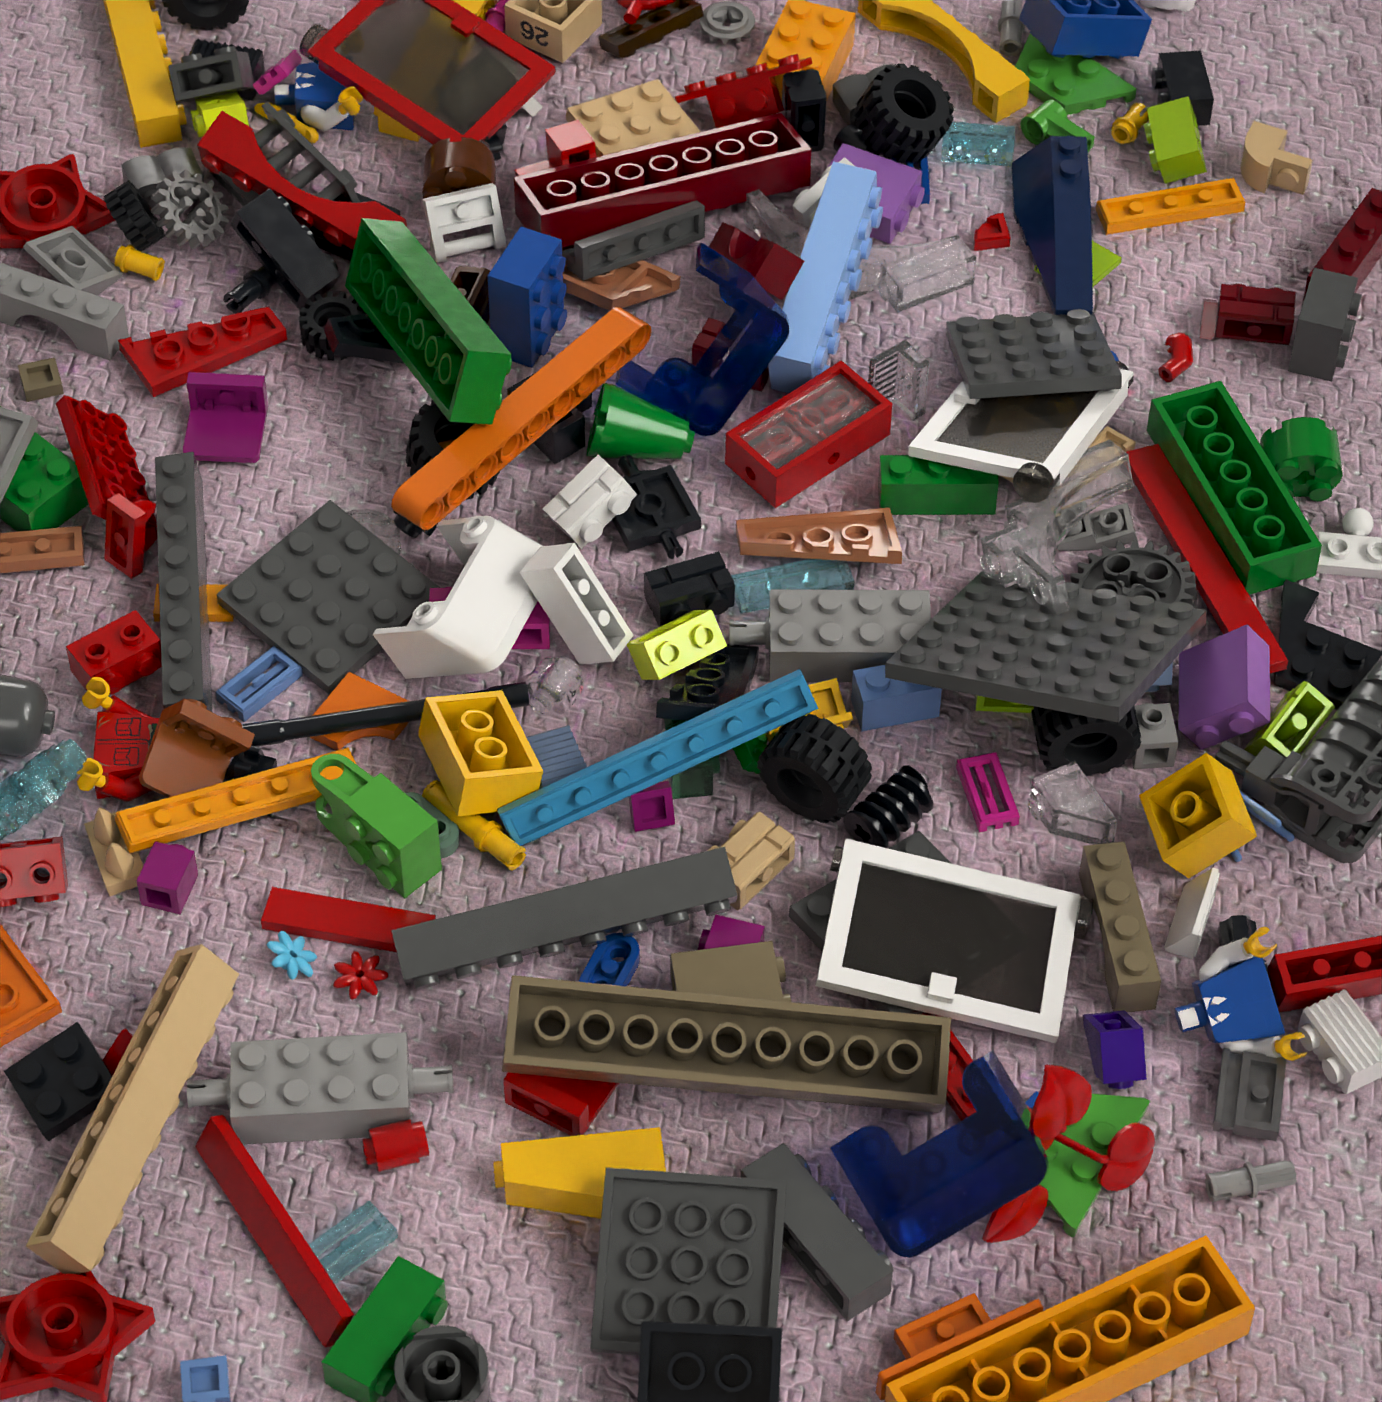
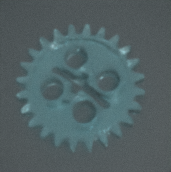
[0,739,87,840]

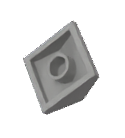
[23,226,123,296]

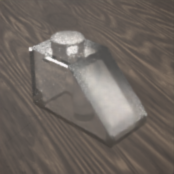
[1028,761,1118,845]

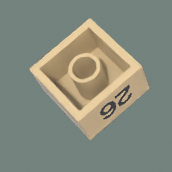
[504,0,602,63]

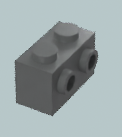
[168,46,254,102]

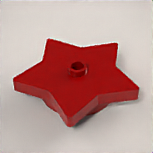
[0,154,116,249]
[0,1271,156,1402]

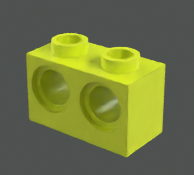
[627,610,727,680]

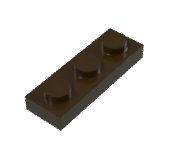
[598,0,704,58]

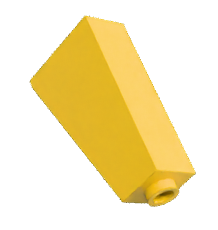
[493,1127,666,1219]

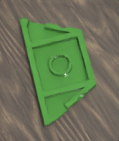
[1015,34,1137,115]
[1013,1094,1150,1238]

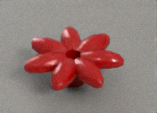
[333,951,388,1000]

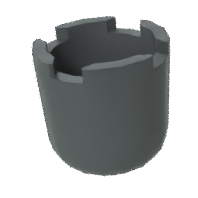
[0,674,55,757]

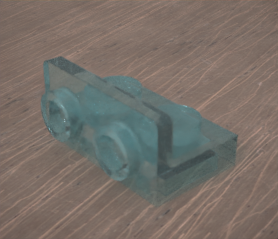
[941,122,1015,166]

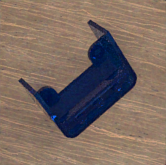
[616,242,789,436]

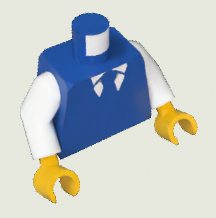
[275,29,365,131]
[1174,927,1307,1061]

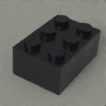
[638,1321,782,1402]

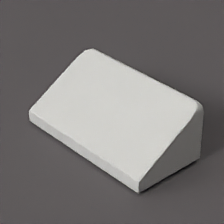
[1164,868,1220,959]

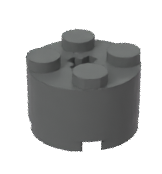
[394,1326,490,1402]

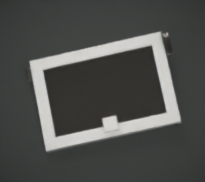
[908,361,1134,503]
[815,838,1093,1043]

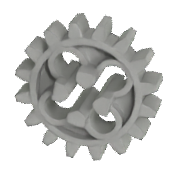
[151,169,229,249]

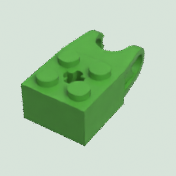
[311,754,442,899]

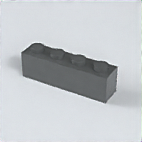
[740,1143,894,1322]

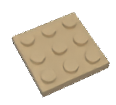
[566,79,700,157]

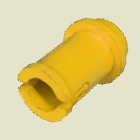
[1111,103,1149,144]
[114,244,165,281]

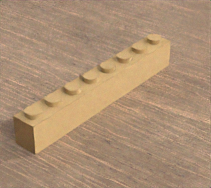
[26,944,239,1274]

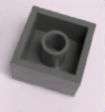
[1288,268,1362,382]

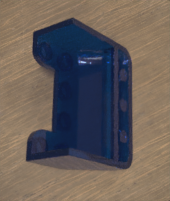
[830,1050,1049,1258]

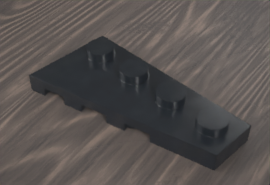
[656,644,759,721]

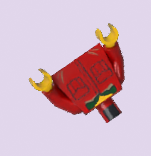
[75,677,159,802]

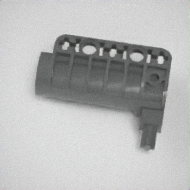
[1215,656,1382,863]

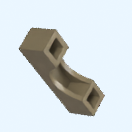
[1079,841,1161,1013]

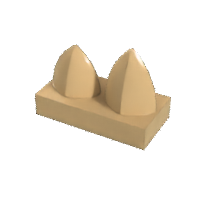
[84,807,143,897]

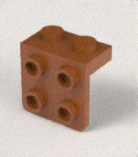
[139,698,255,798]

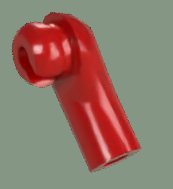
[1158,332,1193,382]

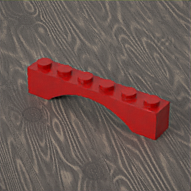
[197,111,407,250]

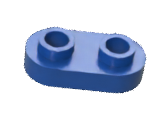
[579,932,640,986]

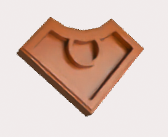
[310,672,409,751]

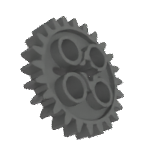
[1070,540,1197,608]

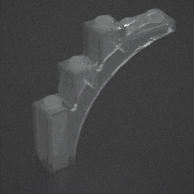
[743,189,976,313]
[980,439,1134,615]

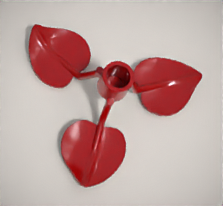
[981,1064,1155,1243]

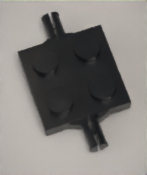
[612,455,701,559]

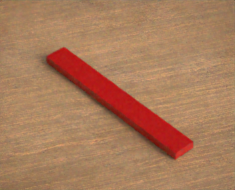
[1122,444,1288,674]

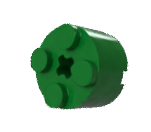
[1260,417,1343,501]

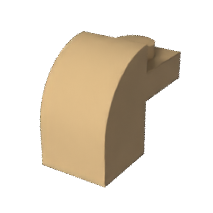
[1240,121,1313,195]

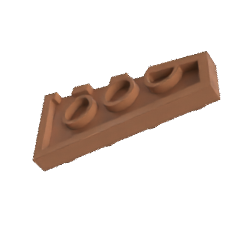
[736,508,902,564]

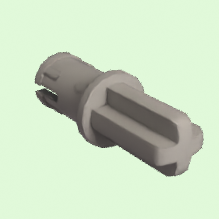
[997,0,1025,56]
[1205,1161,1296,1202]

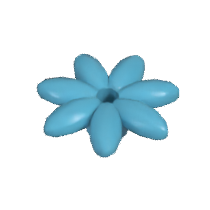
[267,931,317,980]

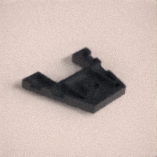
[1274,580,1382,710]

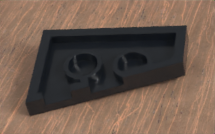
[324,314,405,364]

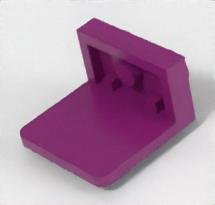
[183,372,269,463]

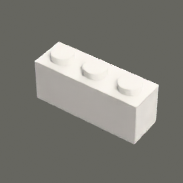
[520,543,634,665]

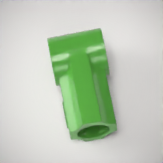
[1020,100,1095,153]

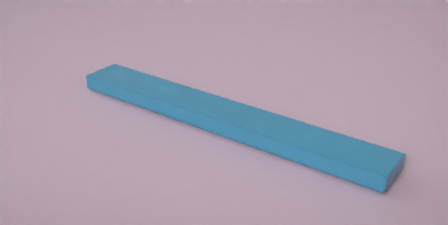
[497,669,818,846]

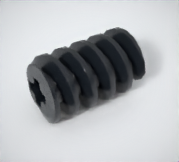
[843,765,933,848]

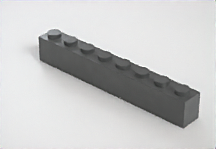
[155,452,213,712]
[391,847,738,989]

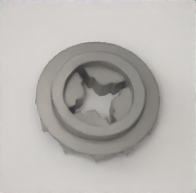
[700,1,755,45]

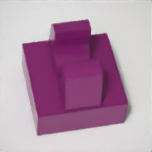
[629,781,675,832]

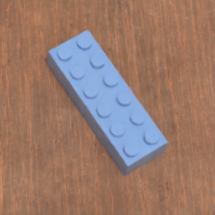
[767,161,883,393]

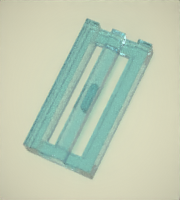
[309,1200,398,1284]

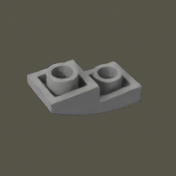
[1049,503,1138,551]

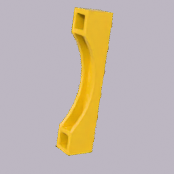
[858,0,1030,123]

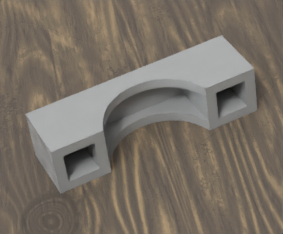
[0,262,129,361]

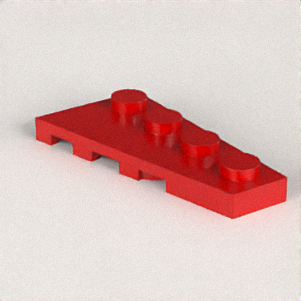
[118,306,287,397]

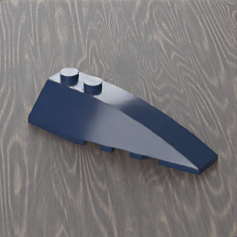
[1011,136,1093,315]

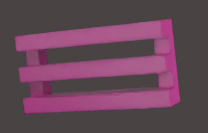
[253,49,302,95]
[956,752,1020,833]

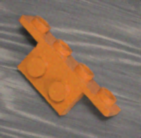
[876,1293,1043,1400]

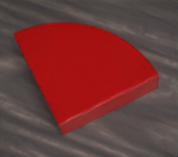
[974,213,1011,251]

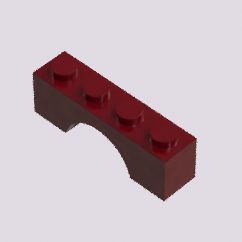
[701,222,805,301]

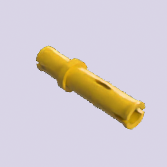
[422,780,526,871]

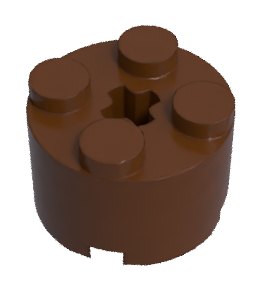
[422,137,496,199]

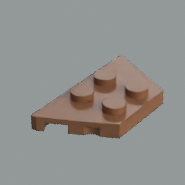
[562,245,681,311]

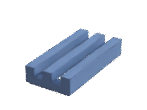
[215,646,303,722]

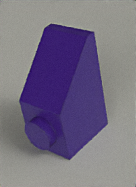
[1083,1010,1147,1089]

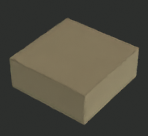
[18,357,64,402]

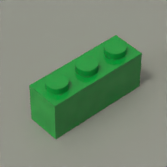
[878,455,999,515]
[322,1256,448,1402]

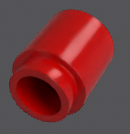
[362,1119,429,1172]

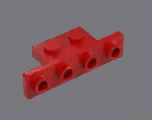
[675,54,813,128]

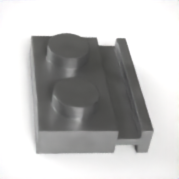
[1213,1048,1286,1141]

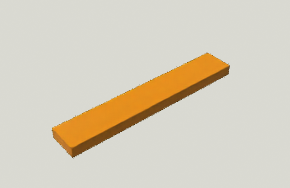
[115,747,357,853]

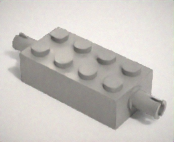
[729,589,932,682]
[187,1032,454,1145]

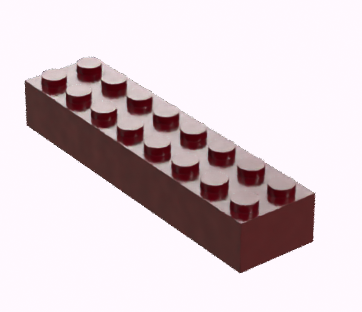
[514,113,811,247]

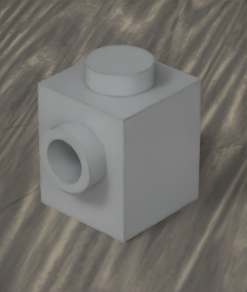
[1131,703,1178,770]

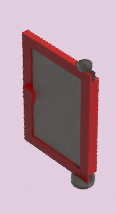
[299,0,556,148]

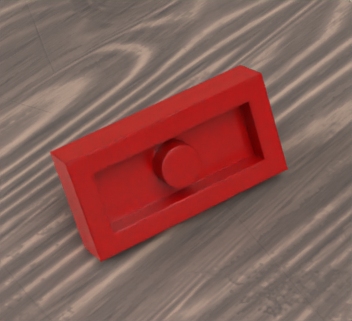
[104,493,157,579]

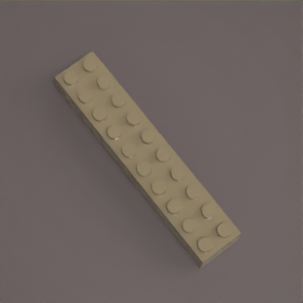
[502,975,951,1113]

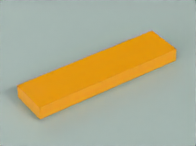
[1095,178,1246,235]

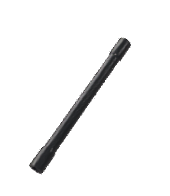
[242,682,529,747]

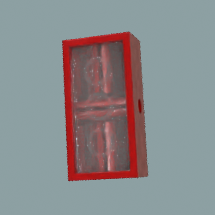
[725,360,892,508]

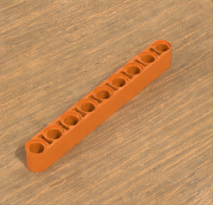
[391,307,652,530]

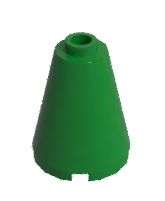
[586,383,695,459]

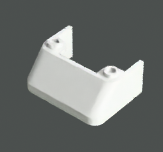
[373,516,543,679]

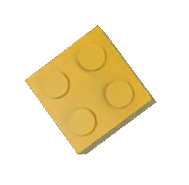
[1139,753,1257,879]

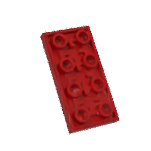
[56,395,157,529]

